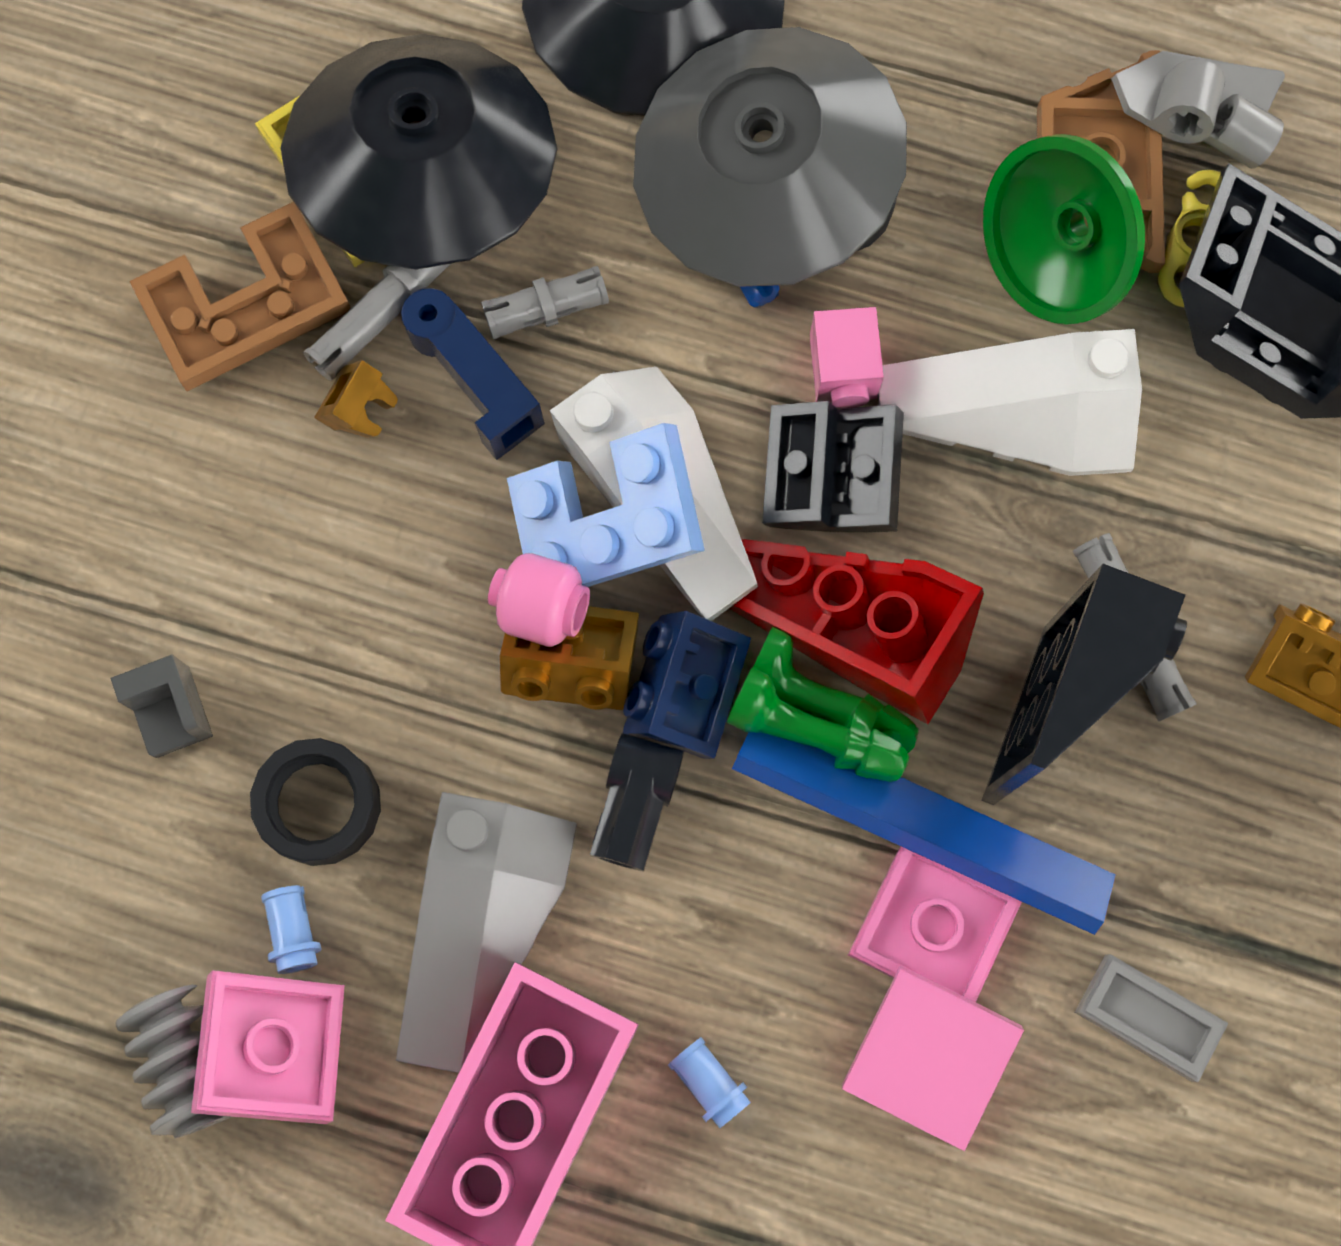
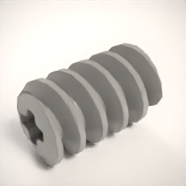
[116,984,231,1139]

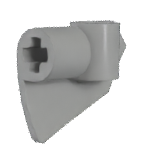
[1111,51,1285,169]

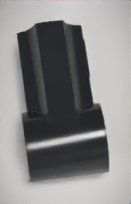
[590,733,684,872]

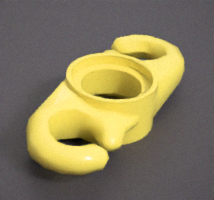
[1158,170,1221,308]

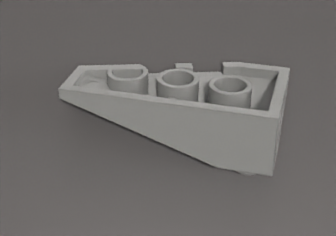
[396,792,577,1073]

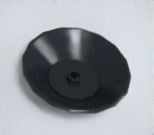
[522,0,785,116]
[280,34,558,270]

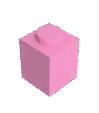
[810,307,884,409]

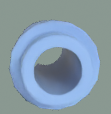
[261,885,322,974]
[668,1037,751,1129]

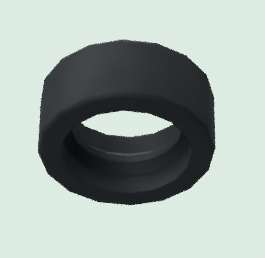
[250,738,381,866]

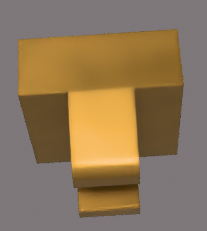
[314,360,398,438]

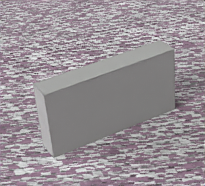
[1074,954,1228,1082]

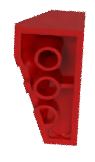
[729,539,984,725]

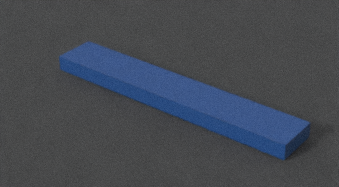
[732,732,1116,935]

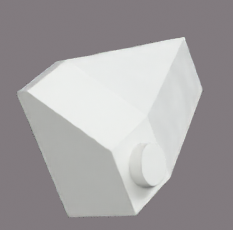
[878,329,1142,476]
[550,367,758,621]

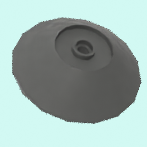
[633,27,907,287]

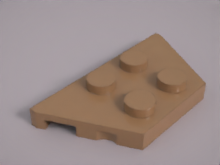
[1037,50,1165,273]

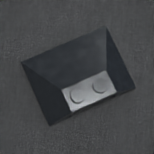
[1179,163,1341,419]

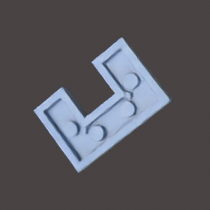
[507,423,705,587]

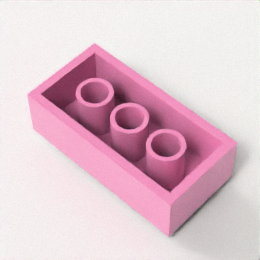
[385,963,639,1246]

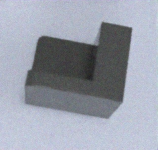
[110,654,213,758]

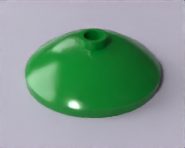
[983,134,1145,324]

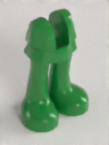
[727,627,919,782]

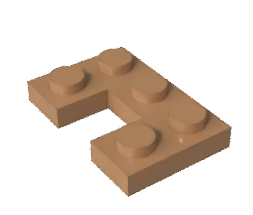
[129,202,351,392]

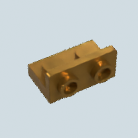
[1245,603,1341,728]
[500,606,639,710]

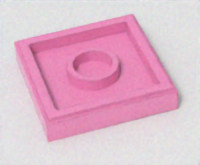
[848,846,1022,1002]
[842,965,1024,1151]
[191,970,345,1124]

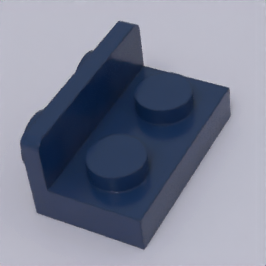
[623,611,751,759]

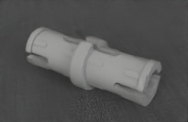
[481,266,609,339]

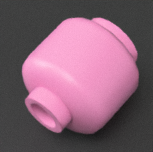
[488,553,590,647]

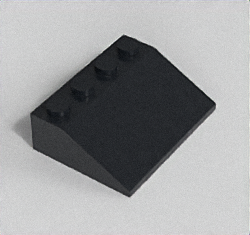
[981,563,1187,805]

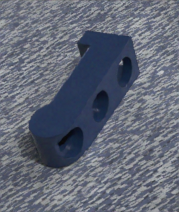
[401,288,545,460]

